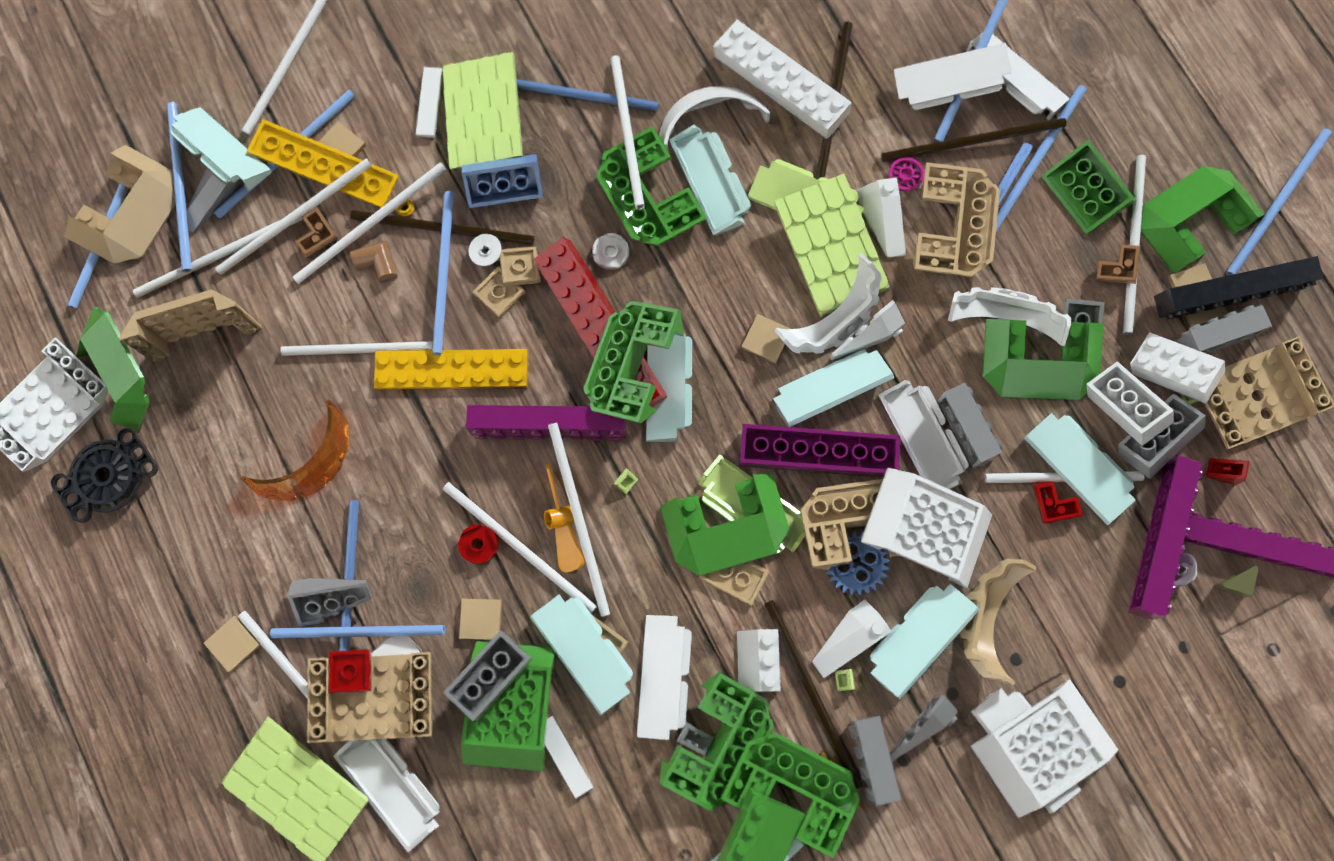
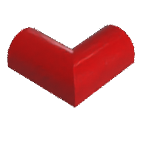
[1033,481,1083,524]

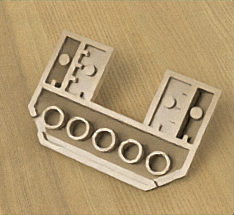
[64,145,176,265]
[913,162,1000,277]
[801,479,900,570]

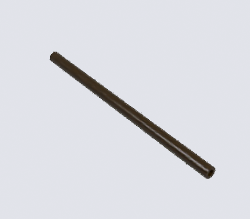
[816,22,853,179]
[881,118,1067,162]
[350,210,535,245]
[764,600,863,790]

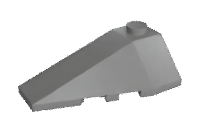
[1063,299,1105,323]
[287,578,372,627]

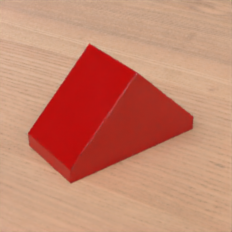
[1206,458,1250,486]

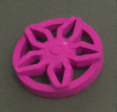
[889,157,924,191]

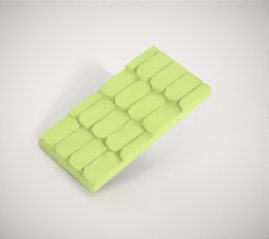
[443,52,523,170]
[774,174,890,317]
[222,716,368,861]

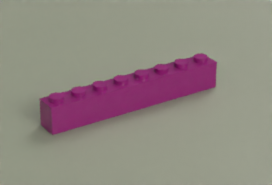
[1184,513,1334,578]

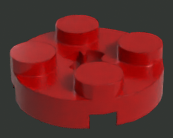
[458,524,498,564]

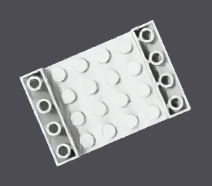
[0,337,108,472]
[861,468,992,588]
[971,679,1118,818]

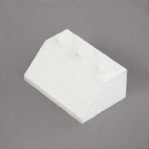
[737,629,780,692]

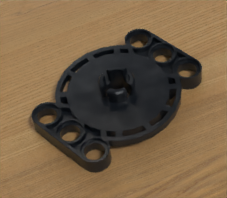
[51,428,158,523]

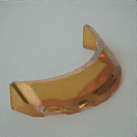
[240,399,349,501]

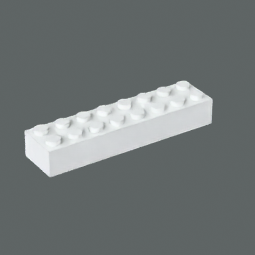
[713,20,852,139]

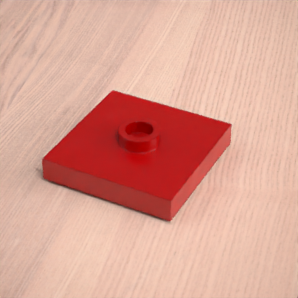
[329,649,371,693]

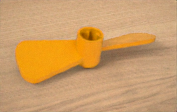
[544,463,585,573]

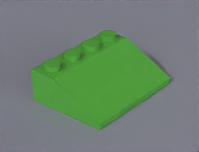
[1041,140,1136,234]
[717,788,806,861]

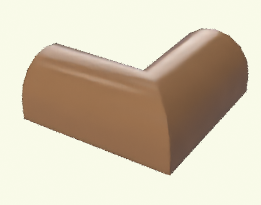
[295,207,338,258]
[350,241,398,282]
[1096,244,1141,284]

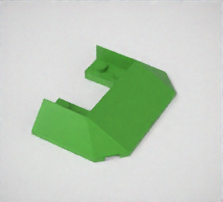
[596,126,707,246]
[1141,166,1265,274]
[583,301,684,423]
[76,307,150,431]
[982,319,1104,400]
[660,474,790,576]
[660,672,774,811]
[721,733,860,858]

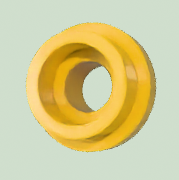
[396,199,415,217]

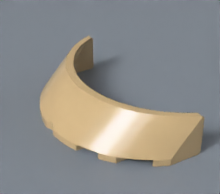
[960,559,1036,685]

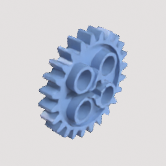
[826,531,890,597]

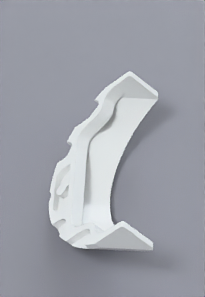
[659,86,770,151]
[774,252,882,354]
[948,287,1071,346]

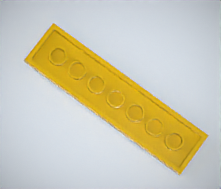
[247,119,399,208]
[374,349,528,390]

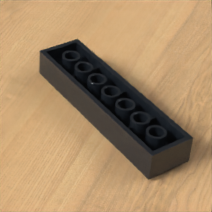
[1154,256,1324,320]

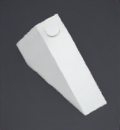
[857,178,906,258]
[830,300,905,361]
[812,600,891,678]

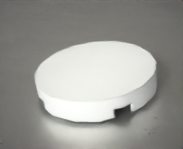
[592,233,630,270]

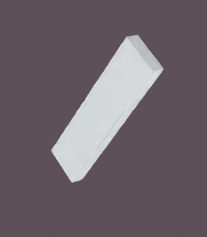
[416,67,443,138]
[545,716,593,798]

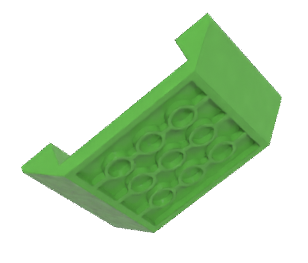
[461,641,555,771]

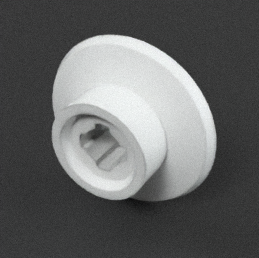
[469,234,501,266]
[1174,553,1197,587]

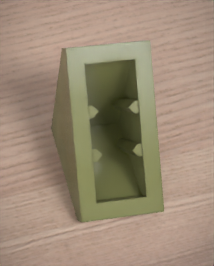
[1214,565,1259,598]

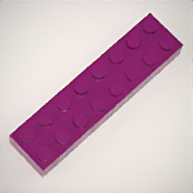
[466,405,626,441]
[739,424,900,478]
[1128,456,1203,620]

